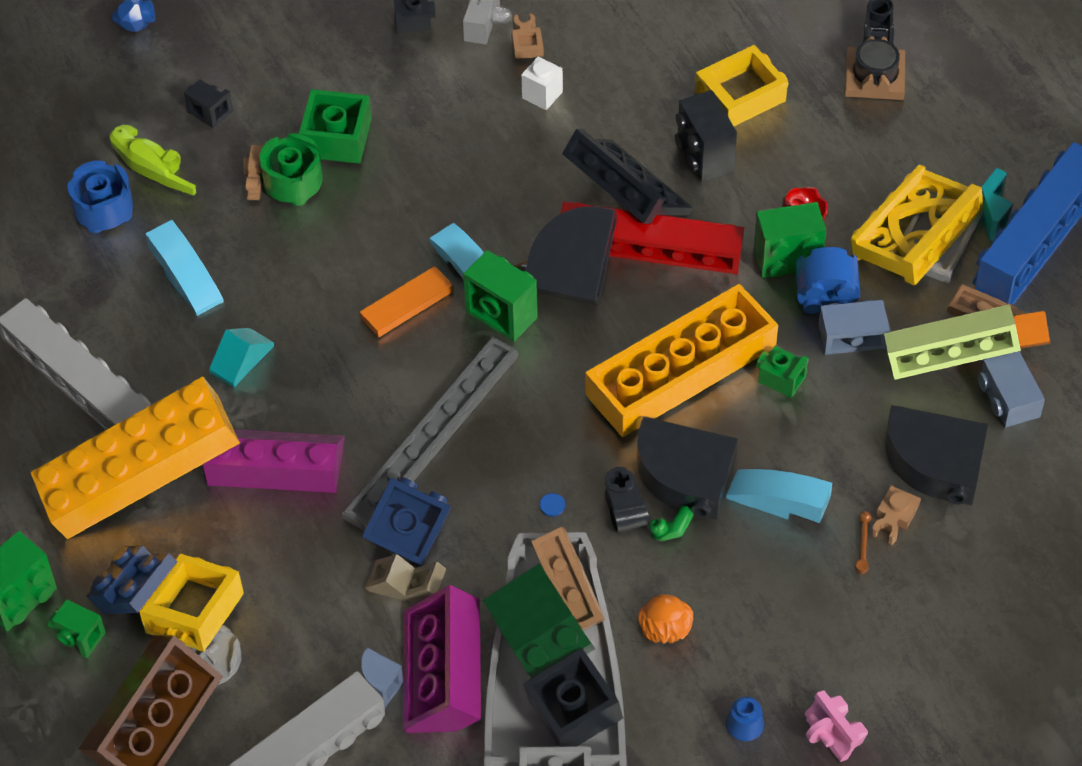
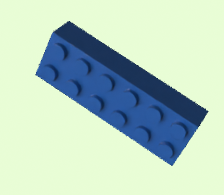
[972,142,1082,305]

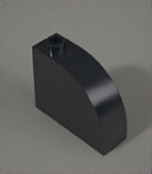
[521,206,618,306]
[885,405,988,505]
[637,416,738,520]

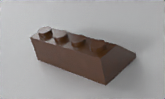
[79,635,223,766]

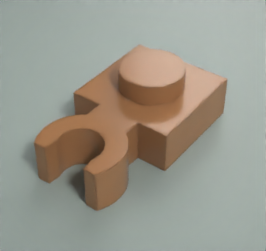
[512,13,544,59]
[244,145,263,200]
[872,486,921,545]

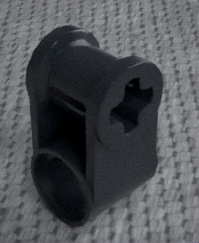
[863,0,894,44]
[605,467,650,533]

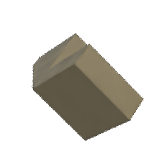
[365,554,446,603]

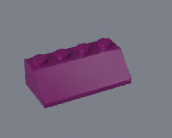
[203,429,344,493]
[403,585,481,733]

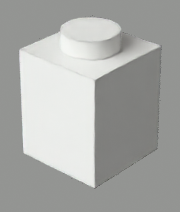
[521,57,563,110]

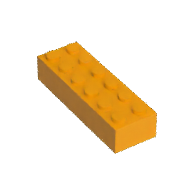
[585,284,778,438]
[30,376,240,539]

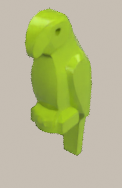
[109,125,196,195]

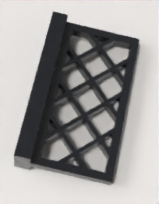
[562,129,694,224]

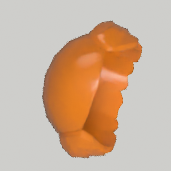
[637,594,693,644]

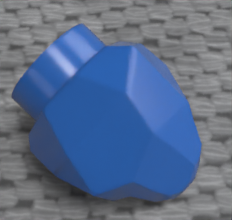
[112,0,155,32]

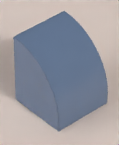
[361,647,403,709]

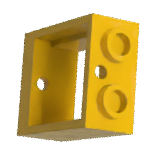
[695,45,788,126]
[139,553,244,652]

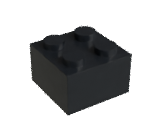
[675,90,737,182]
[523,648,623,747]

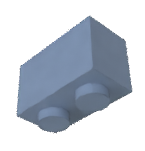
[818,300,890,355]
[978,351,1045,427]

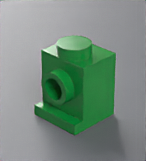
[756,346,809,398]
[48,599,106,659]

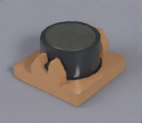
[845,36,905,100]

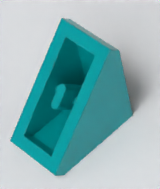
[209,328,274,387]

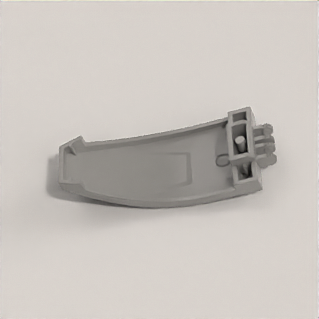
[484,532,627,766]

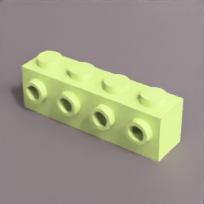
[884,304,1021,380]

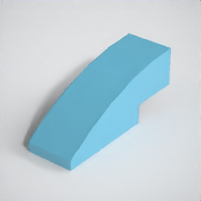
[145,220,224,316]
[726,469,833,523]

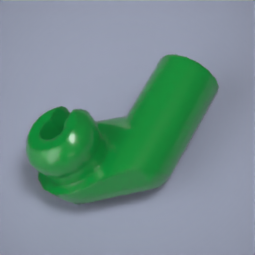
[649,506,694,542]

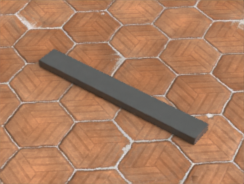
[342,337,518,531]

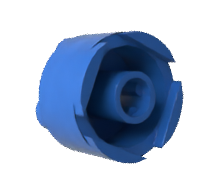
[67,160,133,233]
[795,247,860,314]

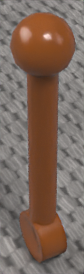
[855,511,872,574]

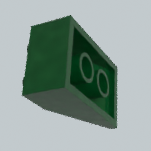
[482,563,595,678]

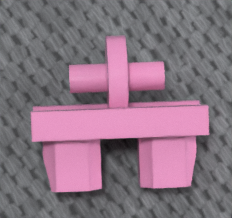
[804,691,868,762]

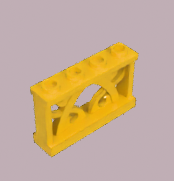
[850,164,983,286]

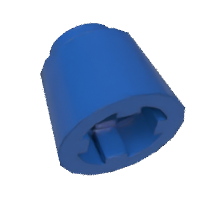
[726,697,765,741]

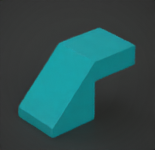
[982,168,1013,241]

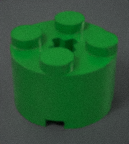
[260,133,323,206]

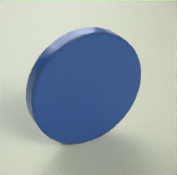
[540,493,565,517]

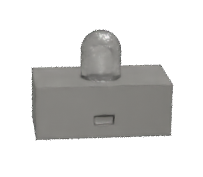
[463,0,512,45]

